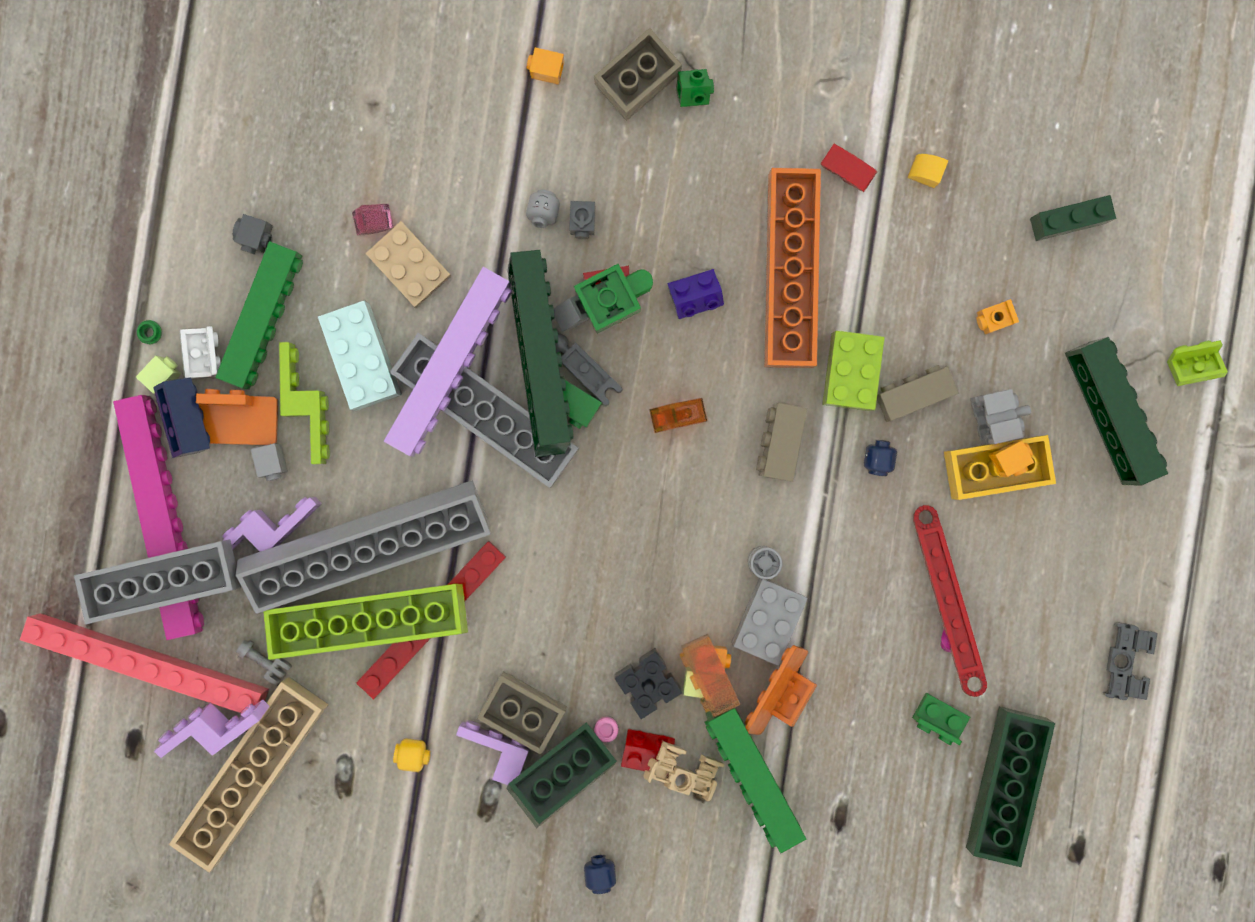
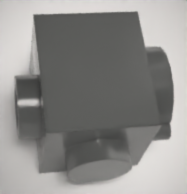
[569,201,596,239]
[232,214,273,255]

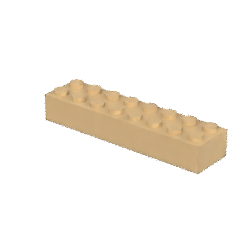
[169,677,329,873]

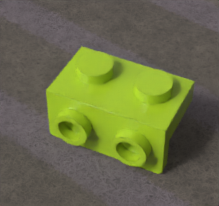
[1167,340,1228,386]

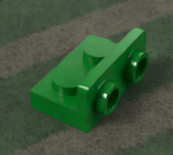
[912,693,971,745]

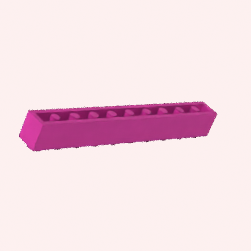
[113,395,204,640]

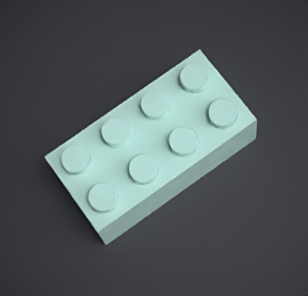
[318,301,401,411]

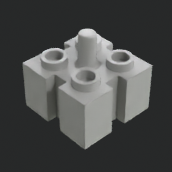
[970,389,1031,445]

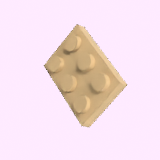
[365,221,451,308]

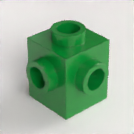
[676,69,714,107]

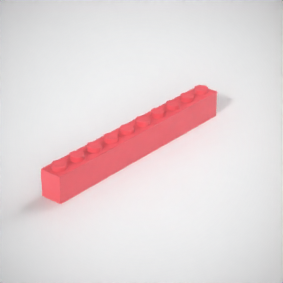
[20,613,269,713]

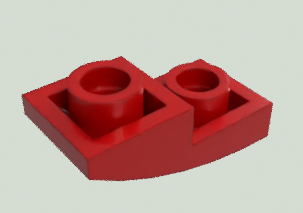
[821,143,877,192]

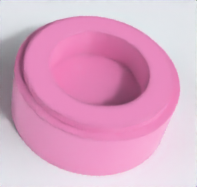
[594,717,618,742]

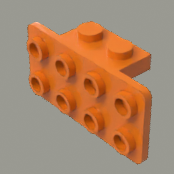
[196,389,278,445]
[744,645,817,735]

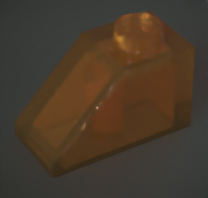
[649,398,707,433]

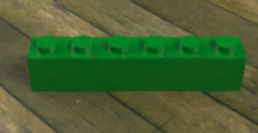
[215,241,303,390]

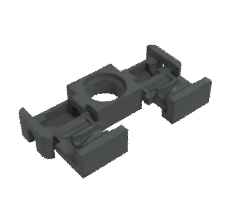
[1103,622,1158,700]

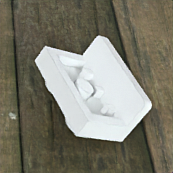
[179,326,221,379]

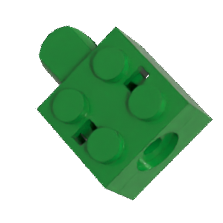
[574,264,653,334]

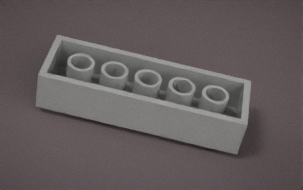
[74,540,241,625]

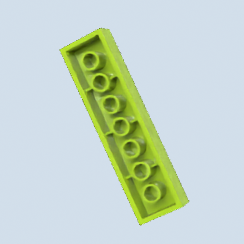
[263,584,468,660]

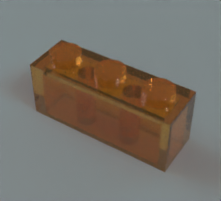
[679,634,740,717]

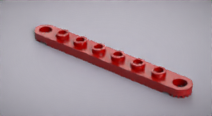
[913,505,987,697]

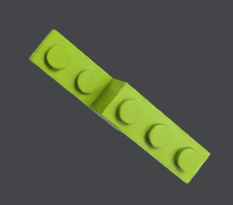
[279,342,330,464]

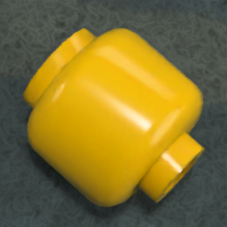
[393,738,431,772]

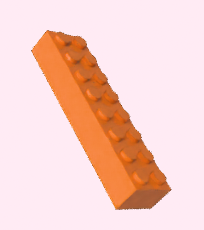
[764,168,821,368]

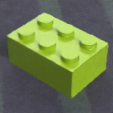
[822,331,885,411]

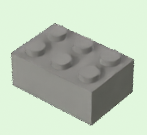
[731,578,808,666]

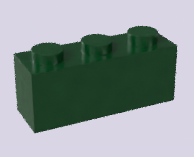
[1030,195,1117,241]

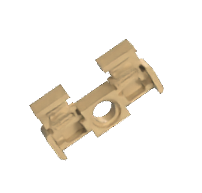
[643,741,725,801]

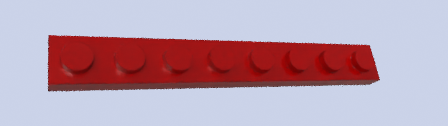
[356,541,506,700]

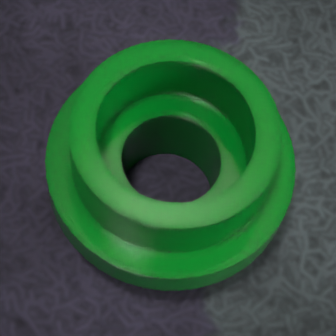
[137,320,162,345]

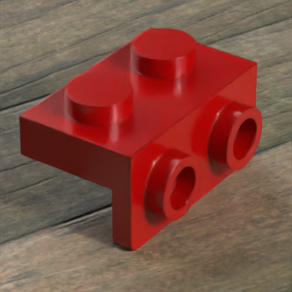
[621,729,675,775]

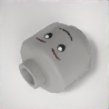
[526,189,560,228]

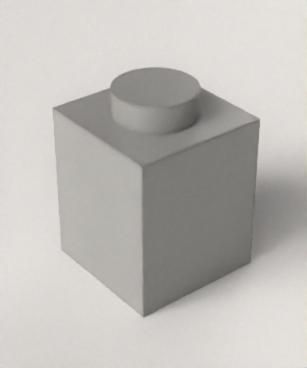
[554,296,589,332]
[251,443,288,481]

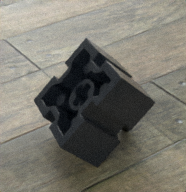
[614,648,682,719]

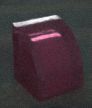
[352,204,393,236]

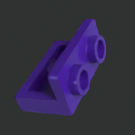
[667,269,724,319]

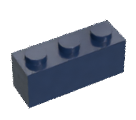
[153,377,210,458]

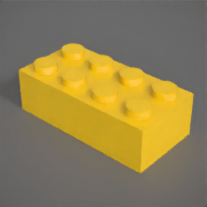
[944,435,1056,500]

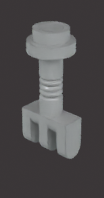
[236,640,292,686]

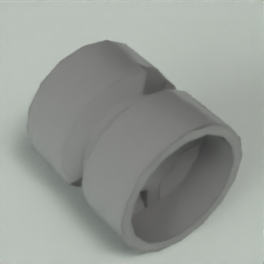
[747,546,782,580]

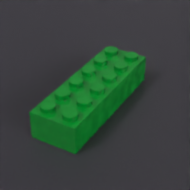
[704,699,807,854]

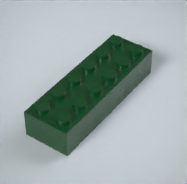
[1065,337,1168,486]
[966,706,1055,867]

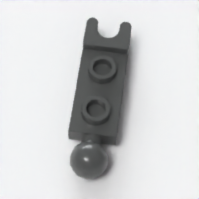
[555,333,623,407]

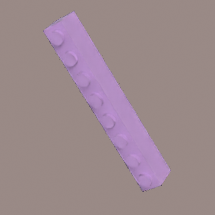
[384,267,512,457]

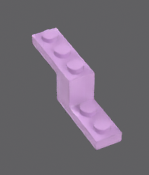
[222,497,322,552]
[154,699,270,758]
[456,720,529,785]

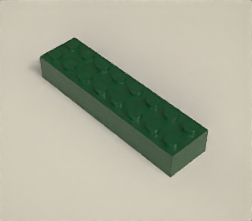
[507,250,573,457]

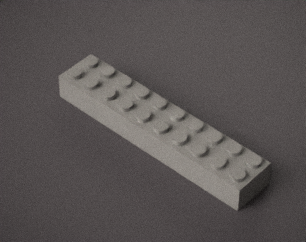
[236,480,491,614]

